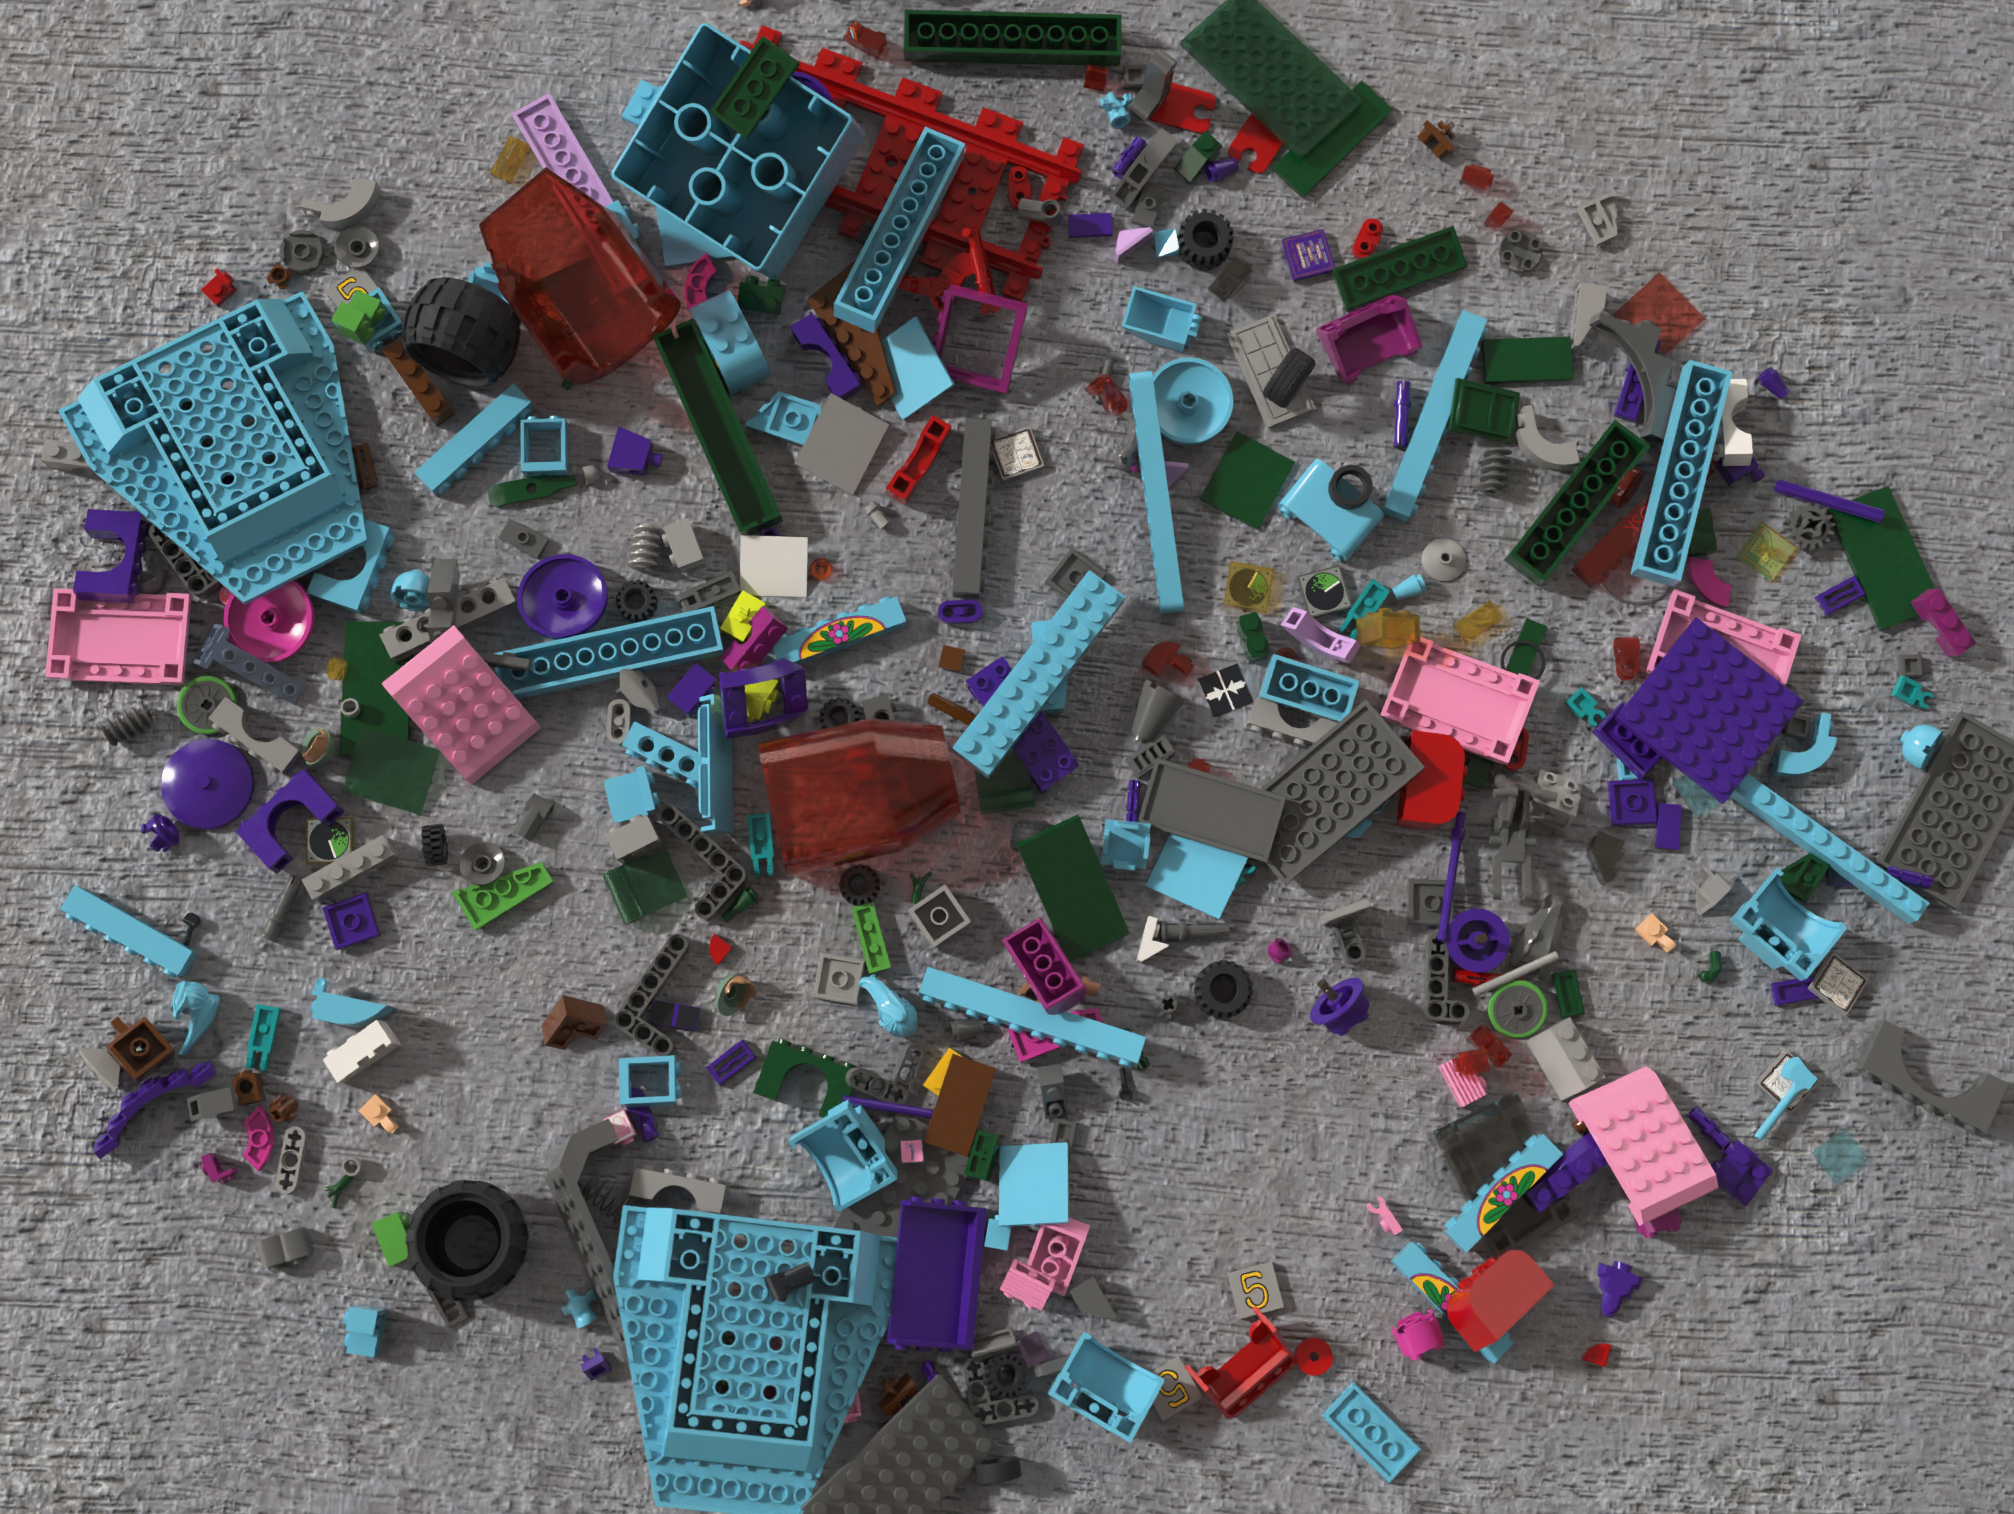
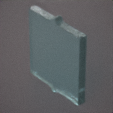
[1672,775,1717,816]
[1812,1129,1867,1183]

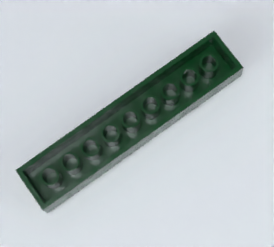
[904,10,1121,66]

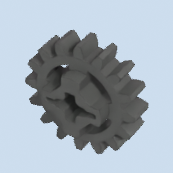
[1784,502,1835,552]

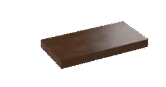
[923,1054,996,1157]

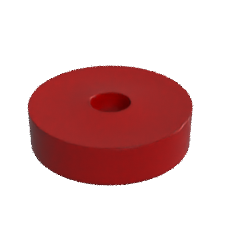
[1295,1337,1333,1376]

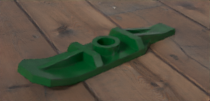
[488,475,577,507]

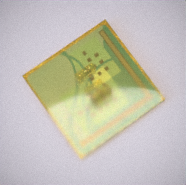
[1736,522,1797,582]

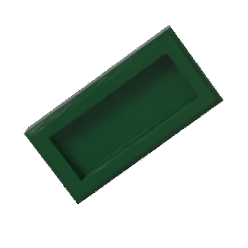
[1552,970,1585,1019]

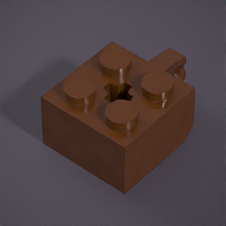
[106,1017,175,1085]

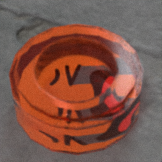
[810,558,832,581]

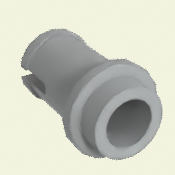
[864,501,892,530]

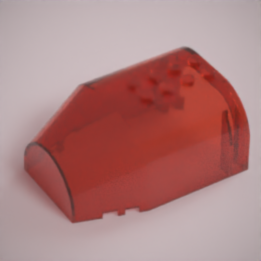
[479,167,681,384]
[758,718,961,877]

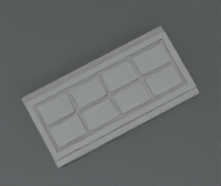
[1226,315,1316,429]

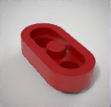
[1008,166,1031,210]
[1352,218,1383,260]
[1503,727,1529,771]

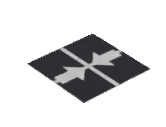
[1198,664,1253,717]

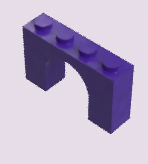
[73,509,150,603]
[235,769,345,874]

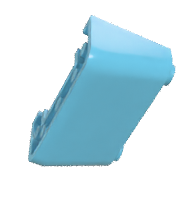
[1277,459,1384,563]

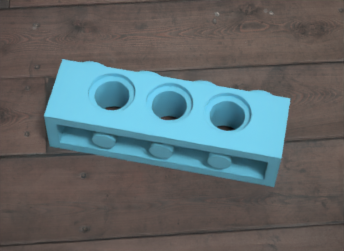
[622,721,702,788]

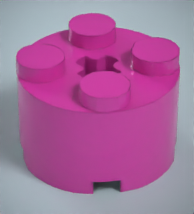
[1391,1309,1445,1361]

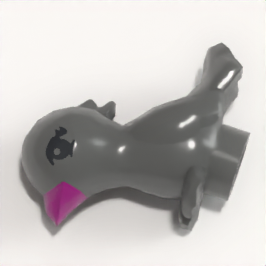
[1114,412,1139,472]

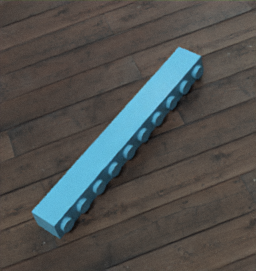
[1382,310,1488,522]
[1730,774,1929,924]
[919,967,1146,1068]

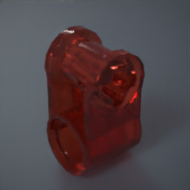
[1613,637,1640,681]

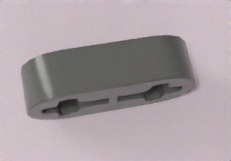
[1032,1354,1071,1377]

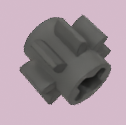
[1153,990,1182,1019]

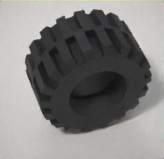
[1178,209,1234,270]
[1194,960,1253,1019]

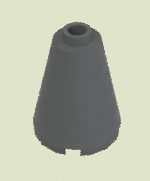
[1131,679,1185,744]

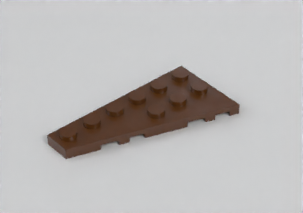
[807,259,897,406]

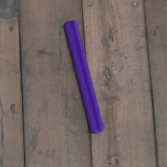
[1774,479,1885,522]

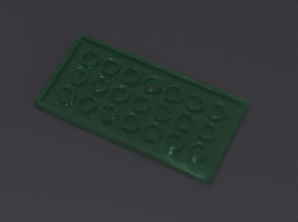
[1180,0,1363,160]

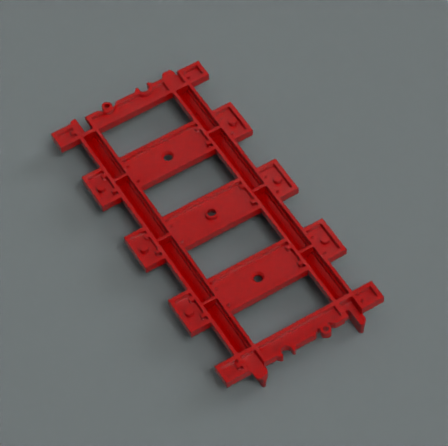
[740,25,1084,302]

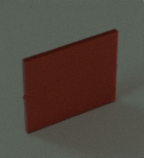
[1613,272,1705,355]

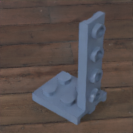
[192,624,305,705]

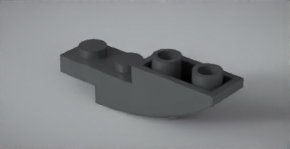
[1109,128,1178,210]

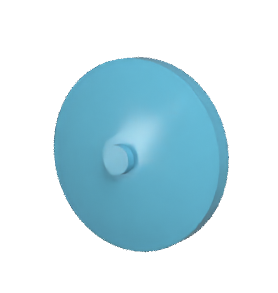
[1153,358,1233,445]

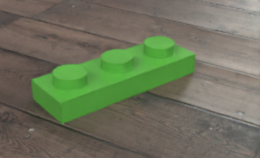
[851,902,891,974]

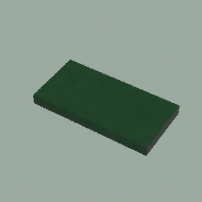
[710,35,801,140]
[1482,337,1574,384]

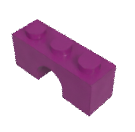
[1910,588,1976,657]
[721,606,788,672]

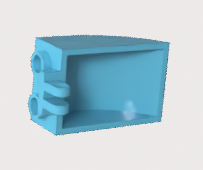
[1122,286,1202,353]
[311,977,396,1027]

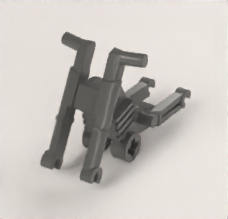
[1489,770,1558,901]

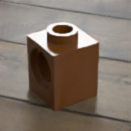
[231,1070,266,1106]

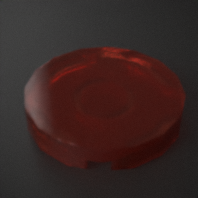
[1612,467,1644,509]

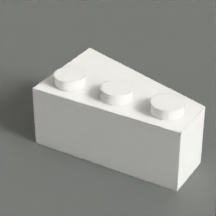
[323,1020,401,1084]

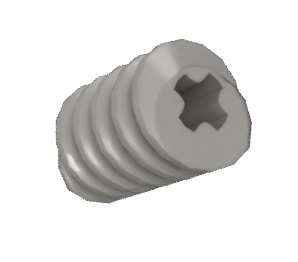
[628,523,663,572]

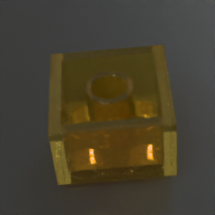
[1356,608,1420,649]

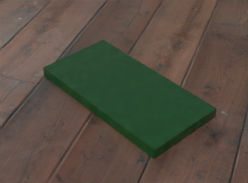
[1826,486,1935,631]
[339,621,413,756]
[1016,814,1130,963]

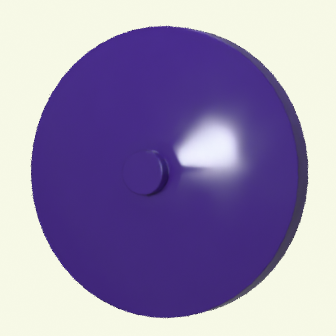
[517,554,608,640]
[161,739,254,830]

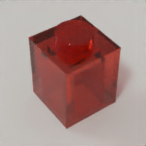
[1452,1048,1490,1076]

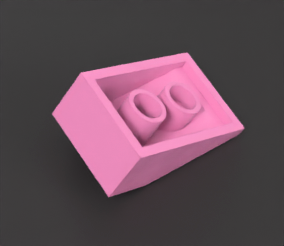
[1027,1218,1090,1296]

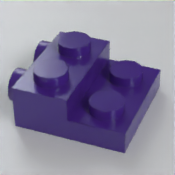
[1711,1141,1773,1206]

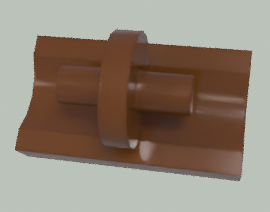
[1417,120,1456,160]
[878,1373,919,1416]

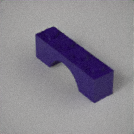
[790,313,862,400]

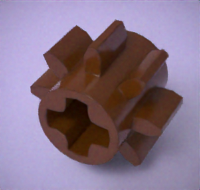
[269,1094,299,1123]

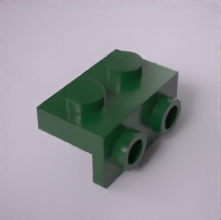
[737,276,786,315]

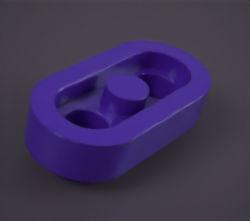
[938,599,982,624]

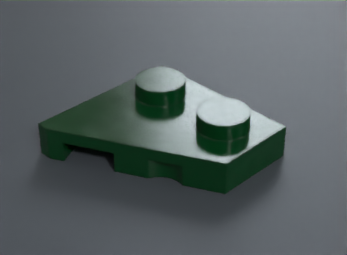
[1781,853,1830,903]

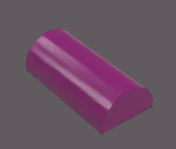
[1002,917,1086,1015]

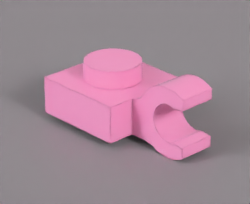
[1367,1196,1402,1235]

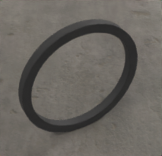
[1500,640,1546,680]

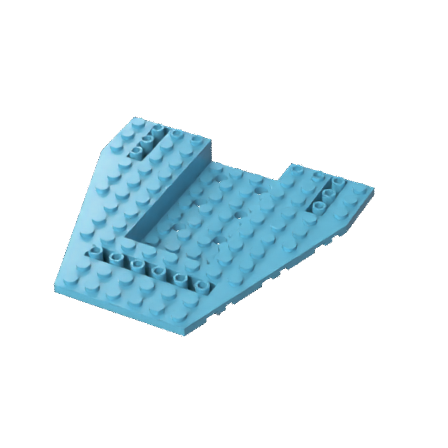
[58,291,368,605]
[613,1205,897,1514]

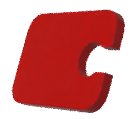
[1149,83,1216,134]
[1228,105,1292,174]

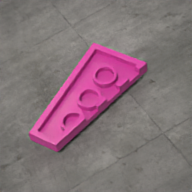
[1005,1008,1103,1063]

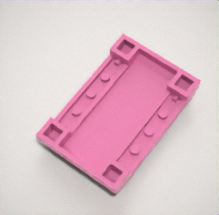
[45,588,192,685]
[1646,589,1801,686]
[382,625,542,785]
[1380,634,1540,765]
[1569,1066,1718,1226]

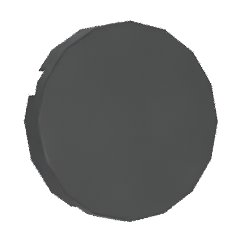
[279,230,325,274]

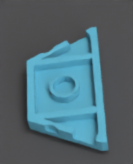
[745,391,821,447]

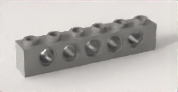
[379,578,518,663]

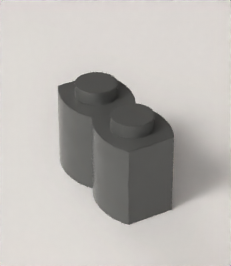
[256,1227,313,1271]

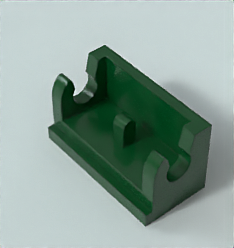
[964,1129,1003,1182]

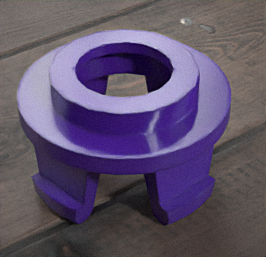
[141,814,180,852]

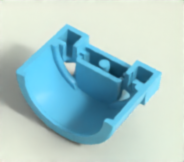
[1730,868,1847,981]
[789,1100,897,1212]
[1047,1332,1165,1443]

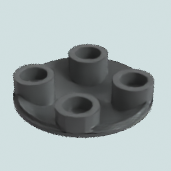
[1499,230,1542,273]

